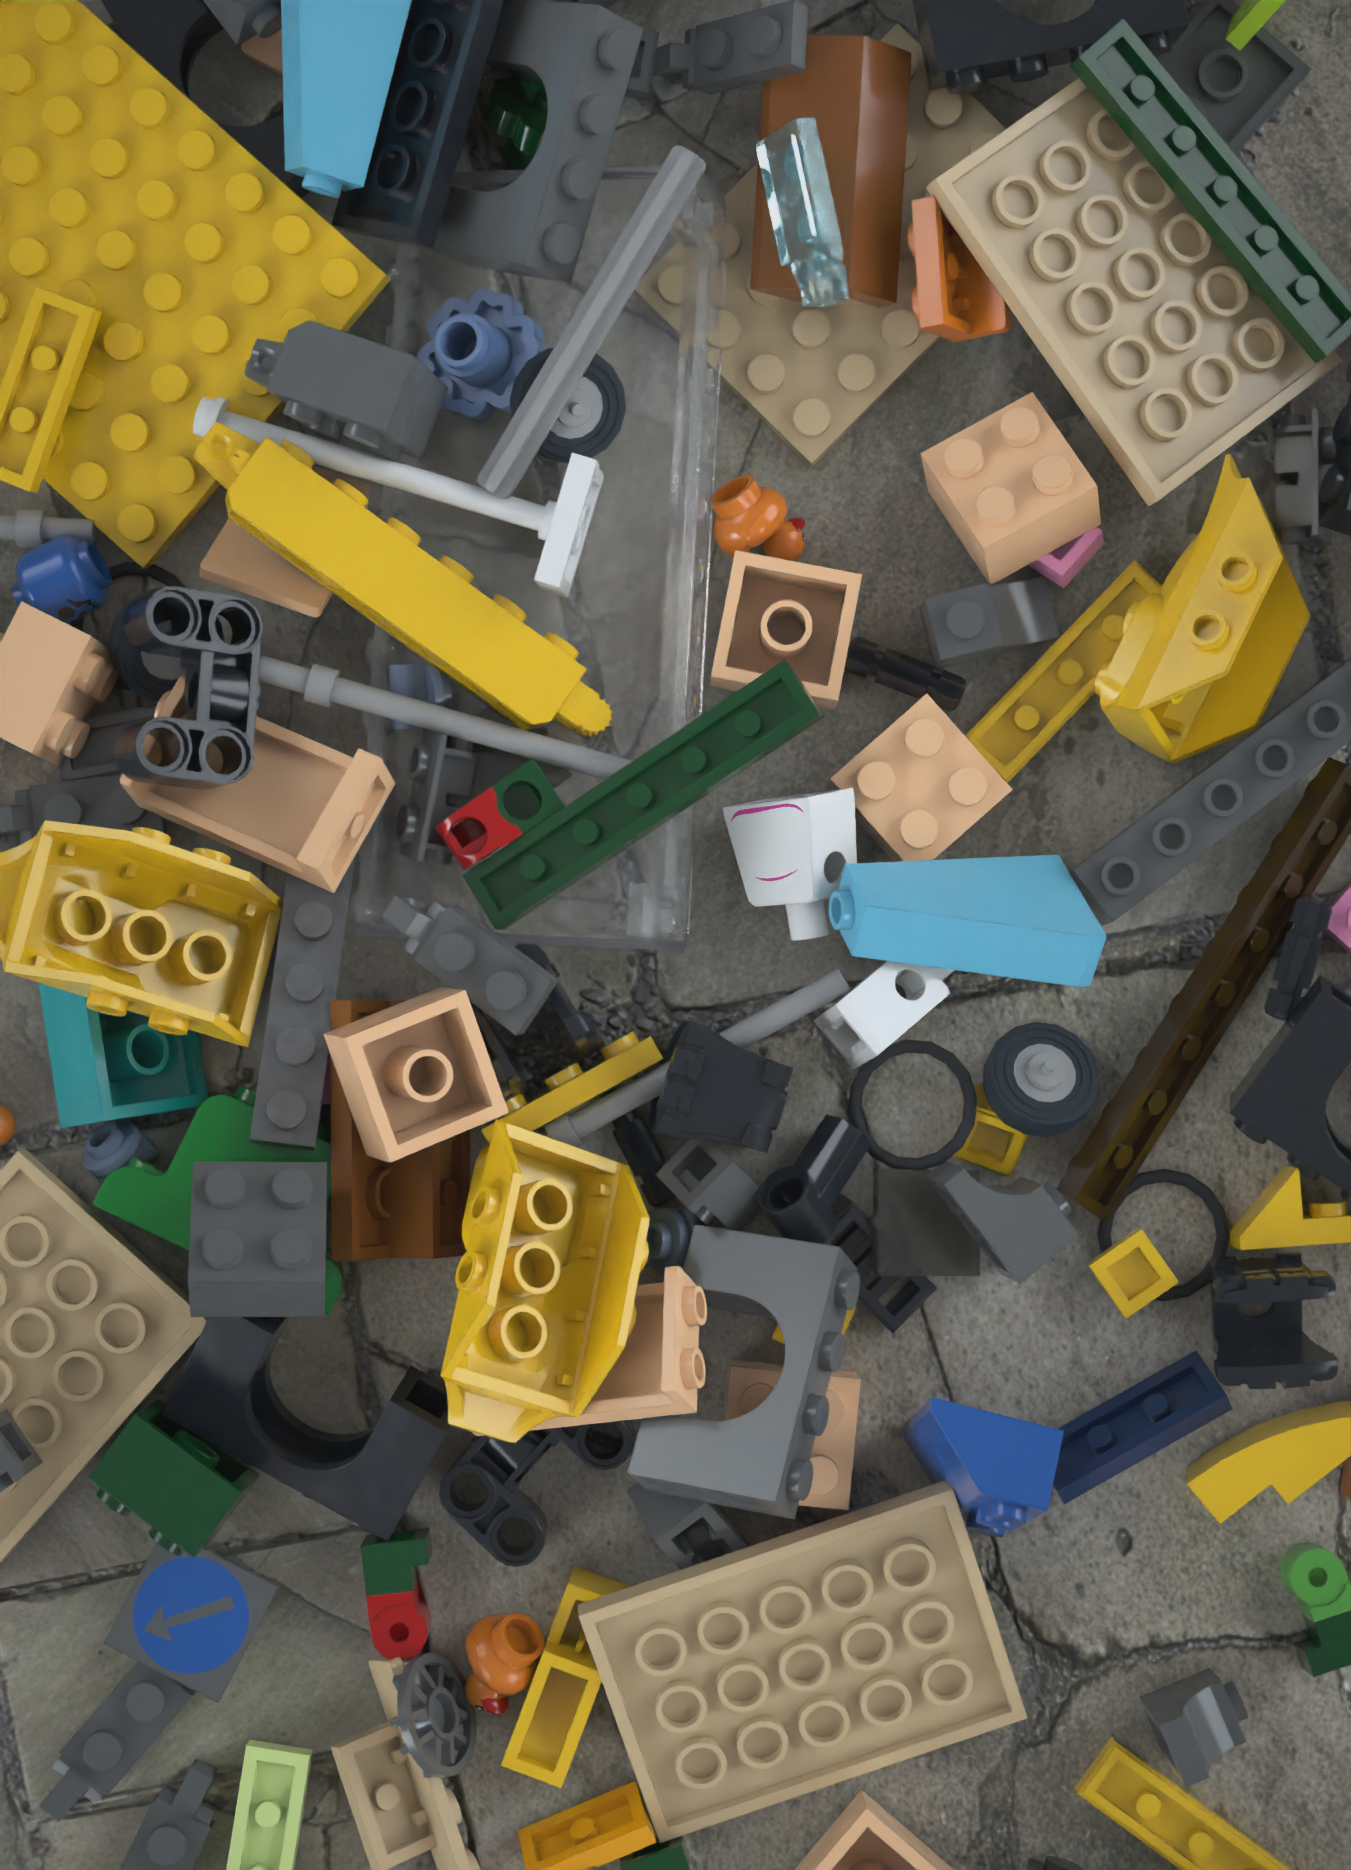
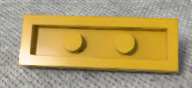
[0,286,102,493]
[481,1031,663,1143]

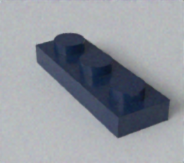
[1053,1351,1232,1504]

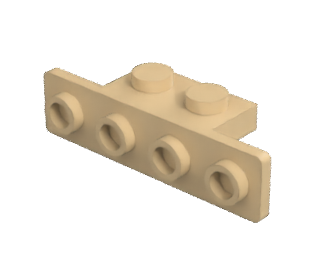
[330,1655,481,1870]

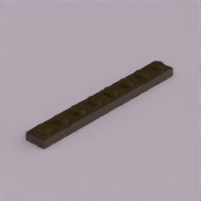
[1056,757,1351,1222]

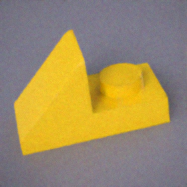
[1229,1166,1351,1250]

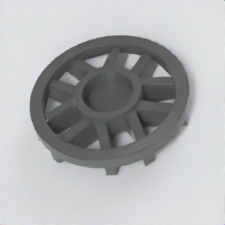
[391,1652,477,1778]

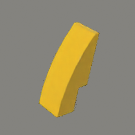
[1186,1400,1351,1524]
[501,1565,631,1788]

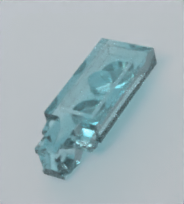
[756,117,849,308]

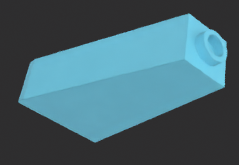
[281,0,412,198]
[829,855,1107,987]

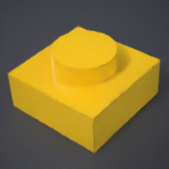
[1086,1227,1179,1319]

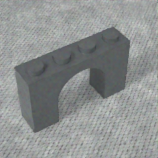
[425,0,644,284]
[627,1225,860,1519]

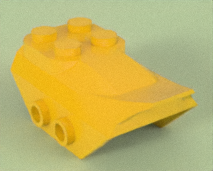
[1095,454,1311,764]
[0,820,284,1048]
[441,1119,650,1443]

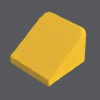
[952,1083,1028,1177]

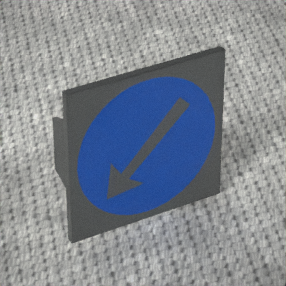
[104,1543,279,1703]

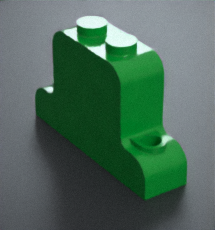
[92,1085,342,1317]

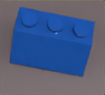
[903,1397,1064,1537]

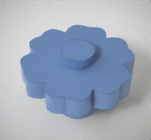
[417,288,546,422]

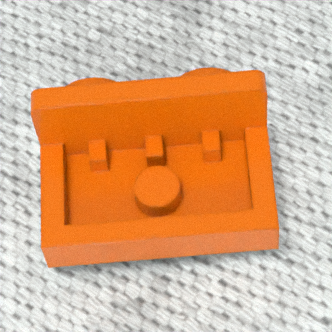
[908,195,1011,342]

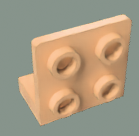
[199,465,372,618]

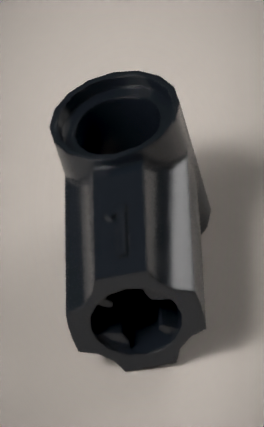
[757,1114,871,1244]

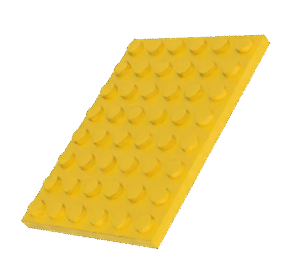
[0,0,391,569]

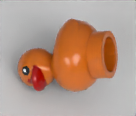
[709,474,805,561]
[465,1613,545,1715]

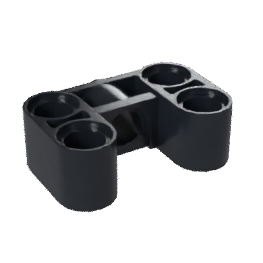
[113,586,263,790]
[439,1420,634,1567]

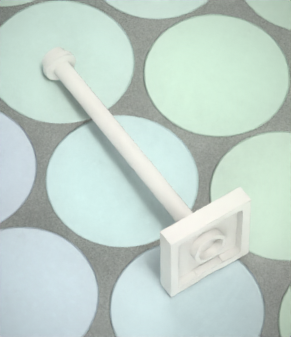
[193,396,604,598]

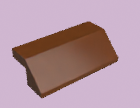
[750,35,912,307]
[330,1000,470,1261]

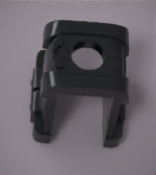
[470,943,606,1099]
[648,1020,794,1153]
[1210,1252,1338,1389]

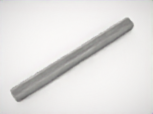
[477,145,706,499]

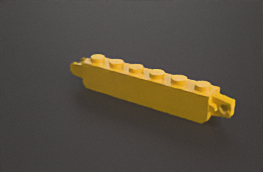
[193,422,613,739]

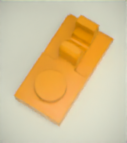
[517,1780,656,1870]

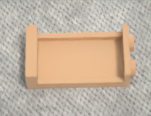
[120,675,396,893]
[472,1266,707,1436]

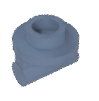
[388,662,452,729]
[82,1120,161,1186]
[646,1207,701,1272]

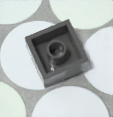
[188,1161,327,1317]

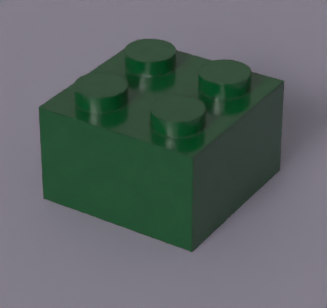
[87,1399,260,1558]

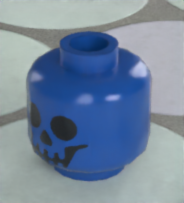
[12,534,112,625]

